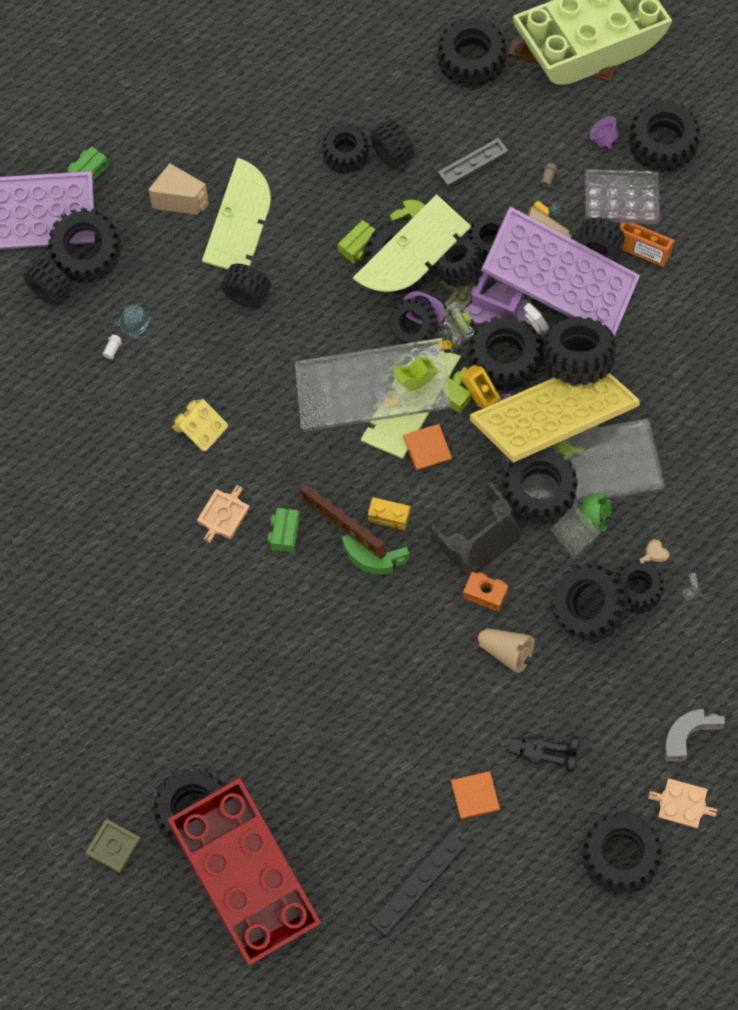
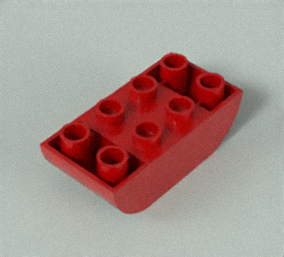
[167,778,321,965]

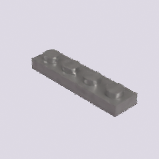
[438,138,508,188]

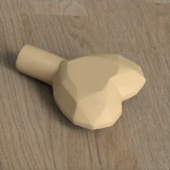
[639,539,669,563]

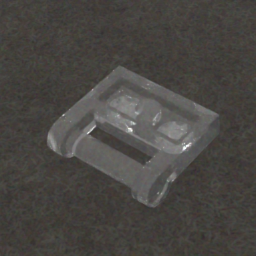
[437,302,474,352]

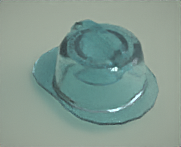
[115,303,151,340]

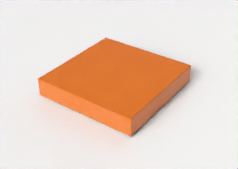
[403,424,452,471]
[451,771,500,820]

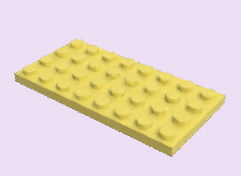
[470,373,640,463]

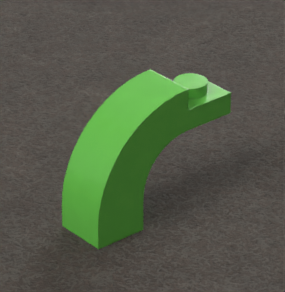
[342,535,409,574]

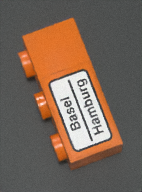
[620,219,675,267]

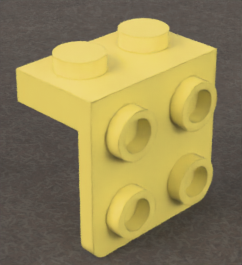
[172,399,228,451]

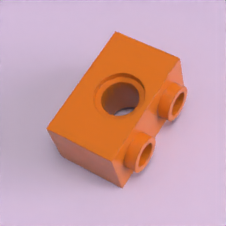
[463,572,508,612]

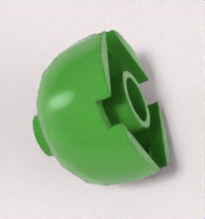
[578,493,611,531]

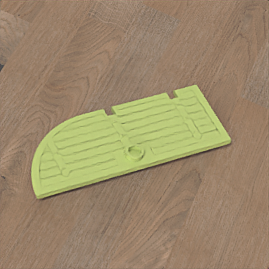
[202,158,271,270]
[353,194,471,292]
[360,352,461,459]

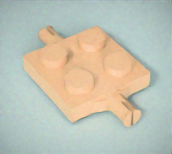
[197,485,250,543]
[648,778,717,829]

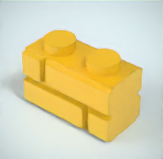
[460,365,500,408]
[368,497,410,531]

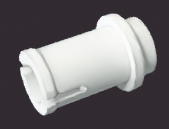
[102,335,122,360]

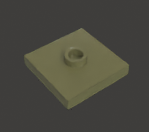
[85,819,141,874]

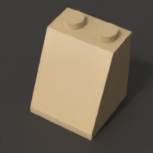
[149,163,209,215]

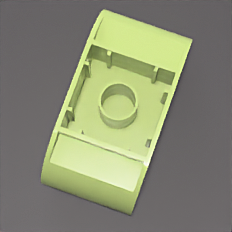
[513,0,672,85]

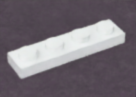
[524,303,549,339]

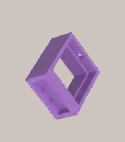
[470,272,526,318]

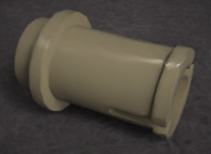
[540,163,558,187]

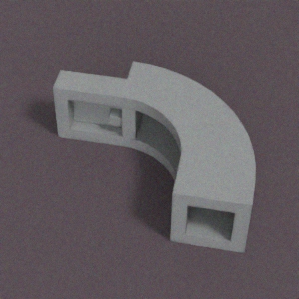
[665,709,725,761]

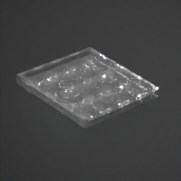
[585,169,660,224]

